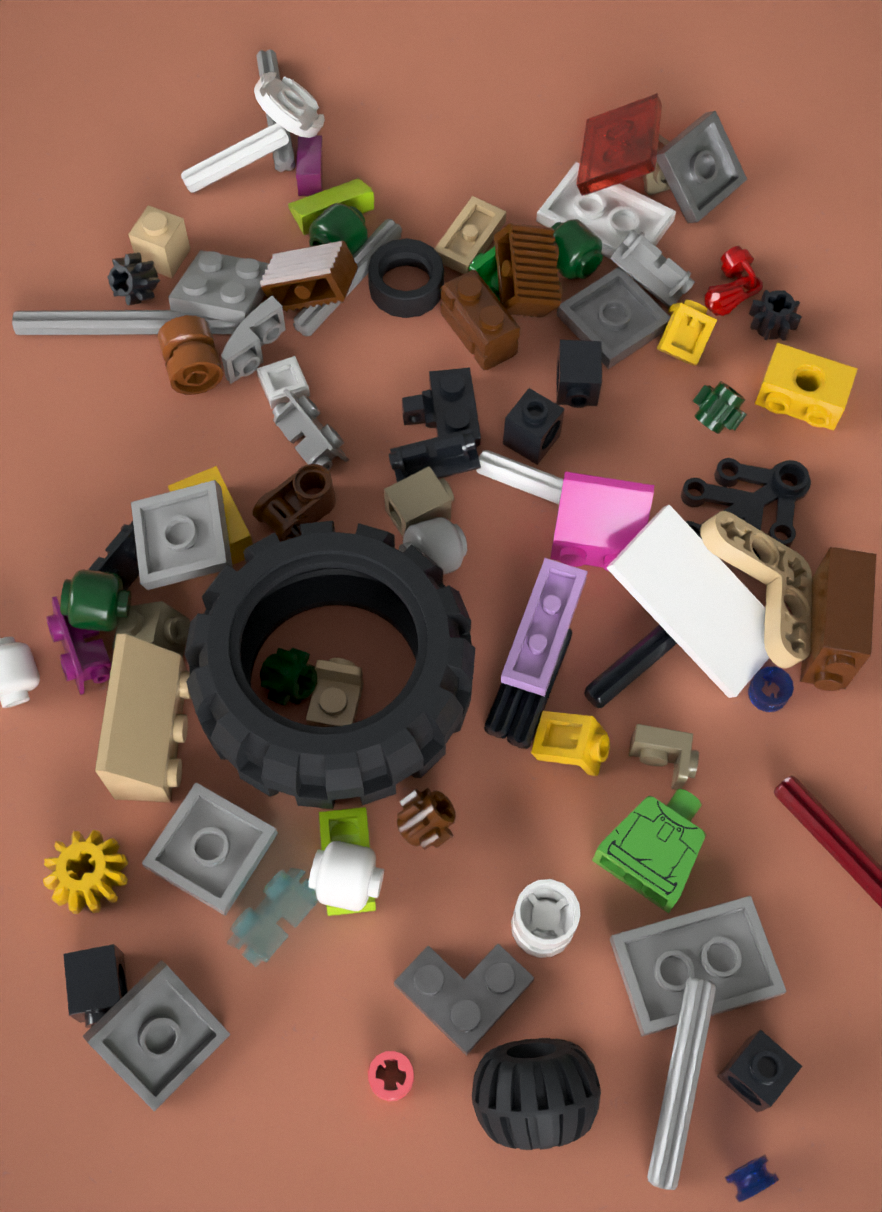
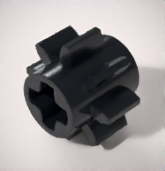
[107,252,160,305]
[749,290,802,341]

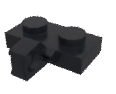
[402,367,481,447]

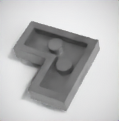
[394,944,534,1056]

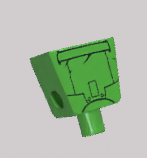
[592,789,706,913]

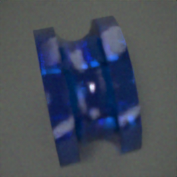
[748,666,794,712]
[724,1154,779,1203]

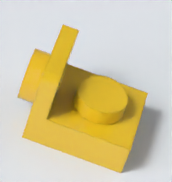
[656,300,717,366]
[531,711,610,776]

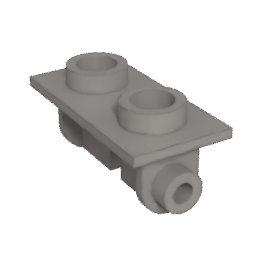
[610,230,695,308]
[272,389,349,471]

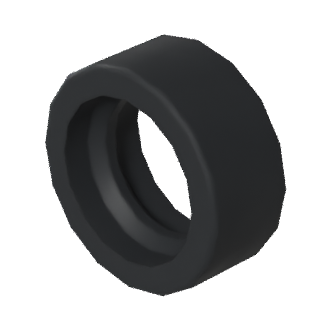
[368,238,444,318]

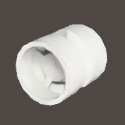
[511,879,581,958]

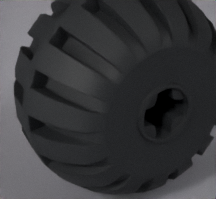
[472,1038,601,1150]

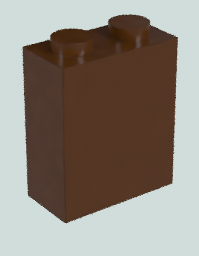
[800,547,877,691]

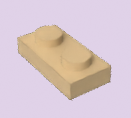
[434,196,507,274]

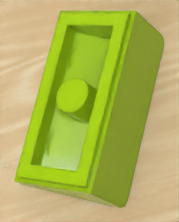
[288,178,374,235]

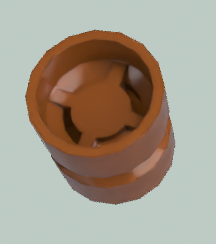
[157,315,224,395]

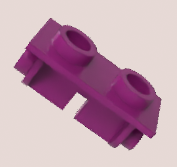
[46,596,112,695]

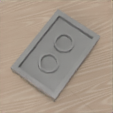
[609,896,787,1037]

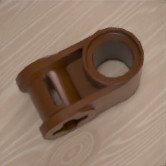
[253,464,336,542]

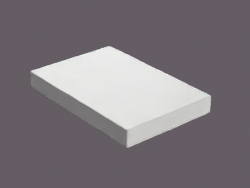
[536,162,676,259]

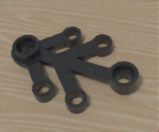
[681,458,811,570]

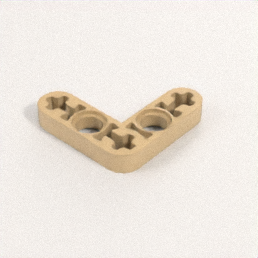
[700,511,812,669]

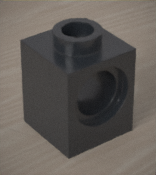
[556,340,602,408]
[503,388,565,465]
[63,944,128,1028]
[717,1030,802,1113]

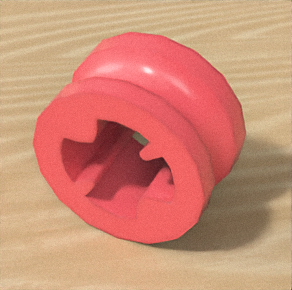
[368,1051,414,1101]

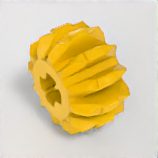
[43,829,128,914]

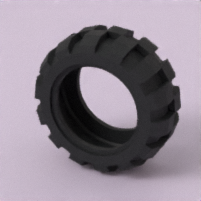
[184,521,476,809]

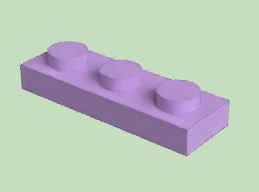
[501,558,588,697]

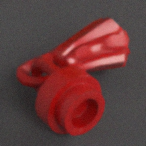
[704,245,763,316]

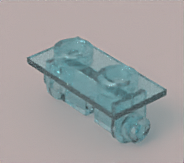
[226,868,319,967]

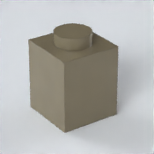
[384,466,454,537]

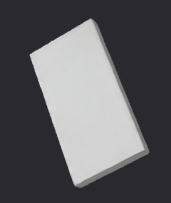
[606,505,769,698]

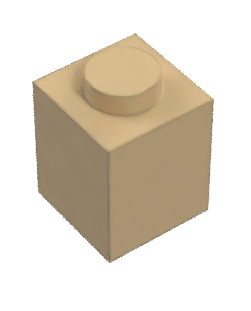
[128,205,191,278]

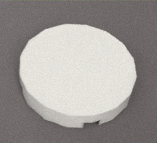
[254,72,325,138]

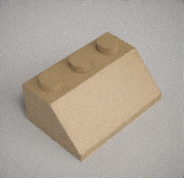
[95,634,191,802]

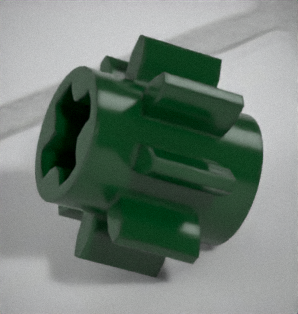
[693,381,747,434]
[260,647,317,706]

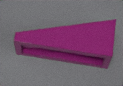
[296,135,322,196]

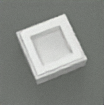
[256,356,310,409]

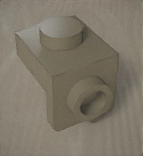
[112,601,190,658]

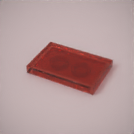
[576,93,662,196]

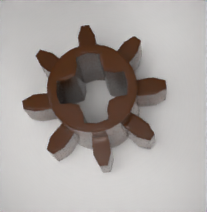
[397,788,456,850]

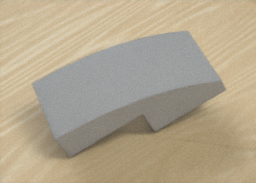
[221,296,286,384]

